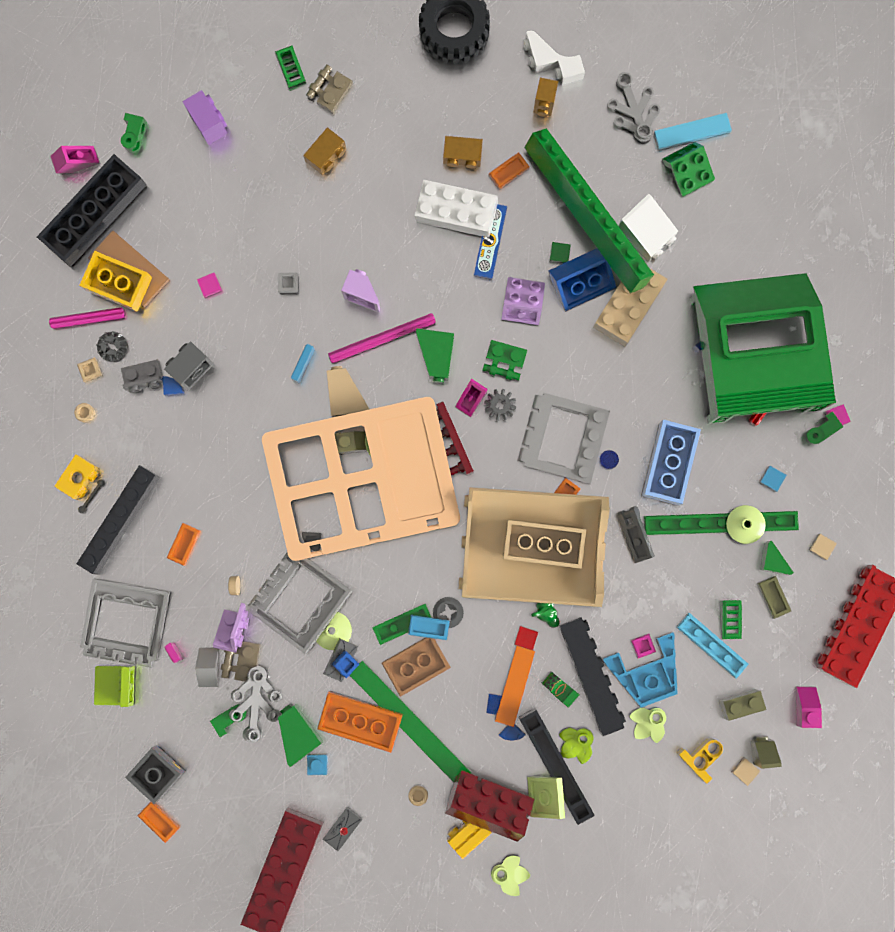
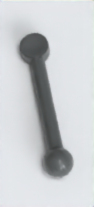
[78,479,105,513]

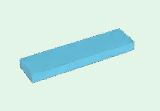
[654,113,732,150]
[676,613,749,679]

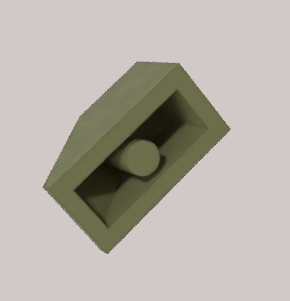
[335,431,367,455]
[751,736,782,769]

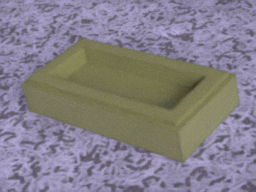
[757,576,792,619]

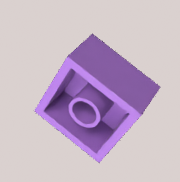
[182,90,227,145]

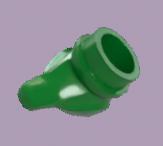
[531,603,560,628]

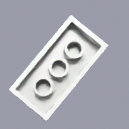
[415,180,498,237]

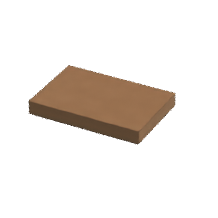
[381,637,451,697]

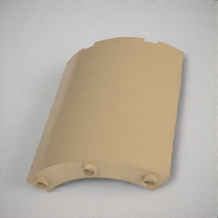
[458,487,610,607]

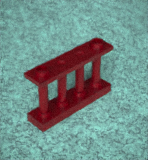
[436,401,474,476]

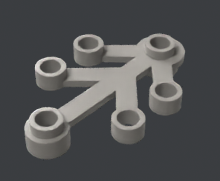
[607,72,660,142]
[229,666,281,743]

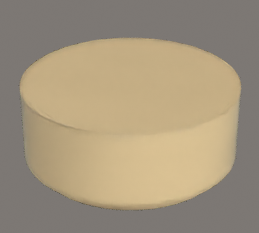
[74,403,95,423]
[228,576,240,595]
[408,785,428,806]

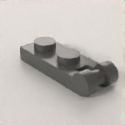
[618,506,655,563]

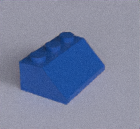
[548,248,617,311]

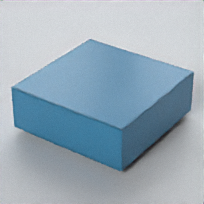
[759,466,787,492]

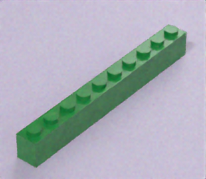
[524,128,654,294]

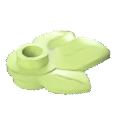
[629,708,666,743]
[491,856,530,896]

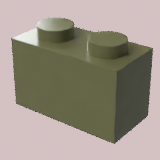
[719,689,767,721]

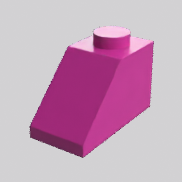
[50,146,99,173]
[796,687,822,728]

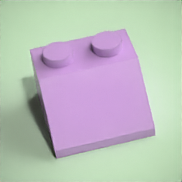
[341,269,381,312]

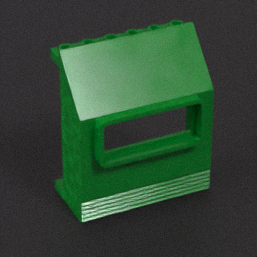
[691,273,836,424]

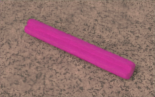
[49,307,125,329]

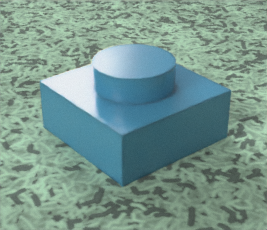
[307,754,328,775]

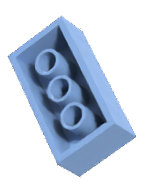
[642,420,701,506]

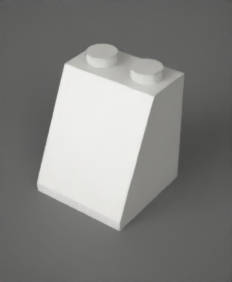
[619,194,678,261]

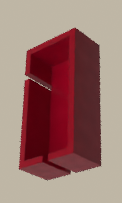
[445,771,535,842]

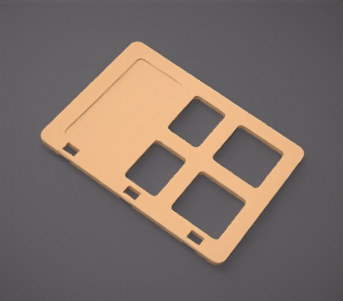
[262,397,460,561]

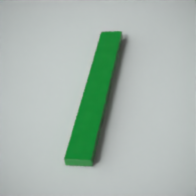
[643,511,799,535]
[349,660,471,783]

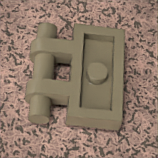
[306,64,353,114]
[221,641,261,682]

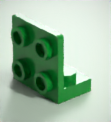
[662,142,715,196]

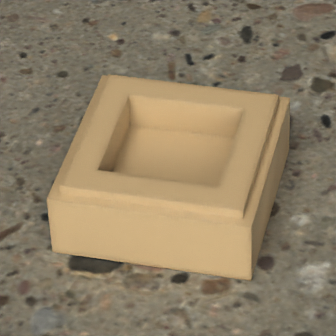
[77,357,103,383]
[809,534,837,560]
[732,758,760,786]

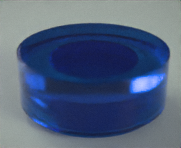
[599,450,619,470]

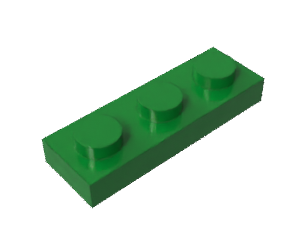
[372,604,432,645]

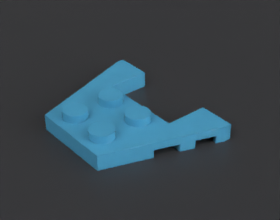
[602,632,678,708]

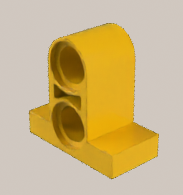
[676,738,723,784]

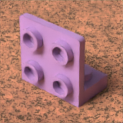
[502,277,545,325]
[213,603,249,653]

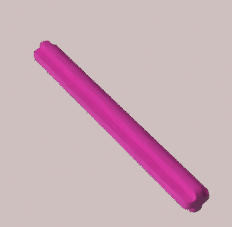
[328,313,436,363]

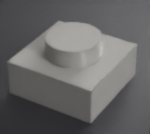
[278,273,298,293]

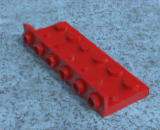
[817,565,895,688]

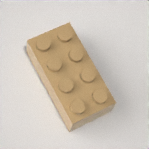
[593,269,668,347]
[503,520,586,569]

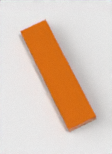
[495,646,535,727]

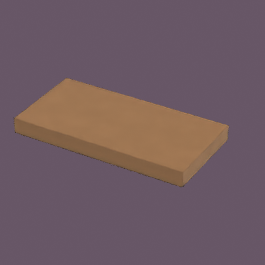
[88,231,170,308]

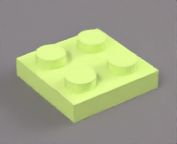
[527,776,565,819]

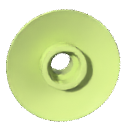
[726,505,765,544]
[316,612,352,650]

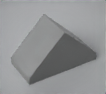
[195,648,219,687]

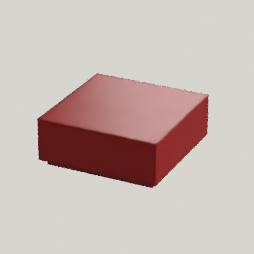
[514,626,538,650]

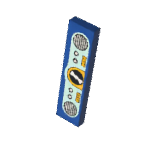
[474,204,507,280]

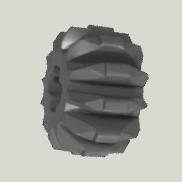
[484,389,516,421]

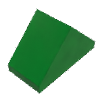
[760,540,794,575]

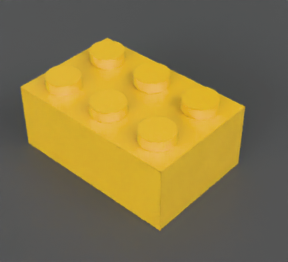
[79,251,152,312]

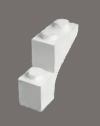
[523,31,585,85]

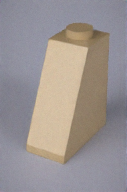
[327,366,369,418]

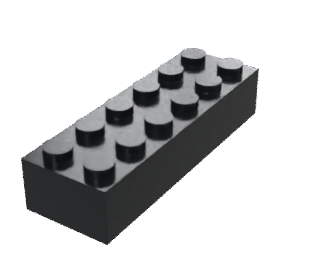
[37,154,146,267]

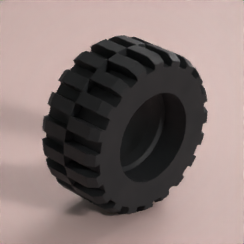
[419,0,490,64]

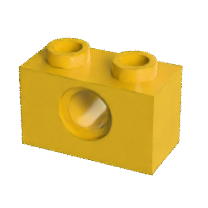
[54,454,100,500]

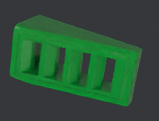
[275,45,306,88]
[720,600,742,639]

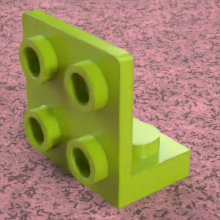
[94,666,135,707]

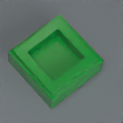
[549,242,571,263]

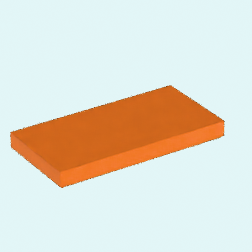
[317,691,403,753]

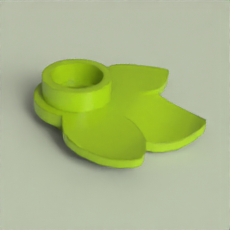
[559,728,594,764]

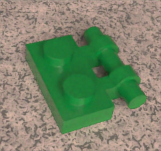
[482,340,527,381]

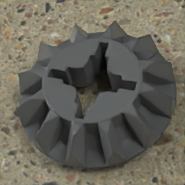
[96,331,127,362]
[433,597,464,628]

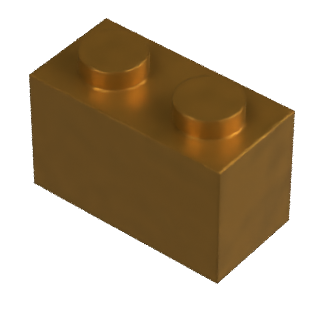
[533,77,558,117]
[303,127,346,175]
[443,136,483,169]

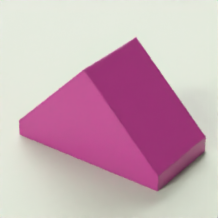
[455,379,488,417]

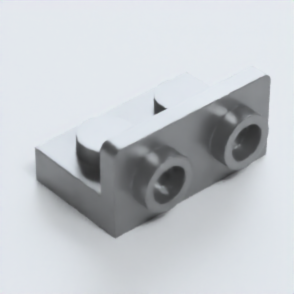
[121,359,163,393]

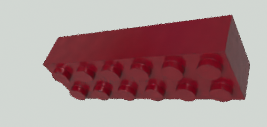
[240,808,324,932]

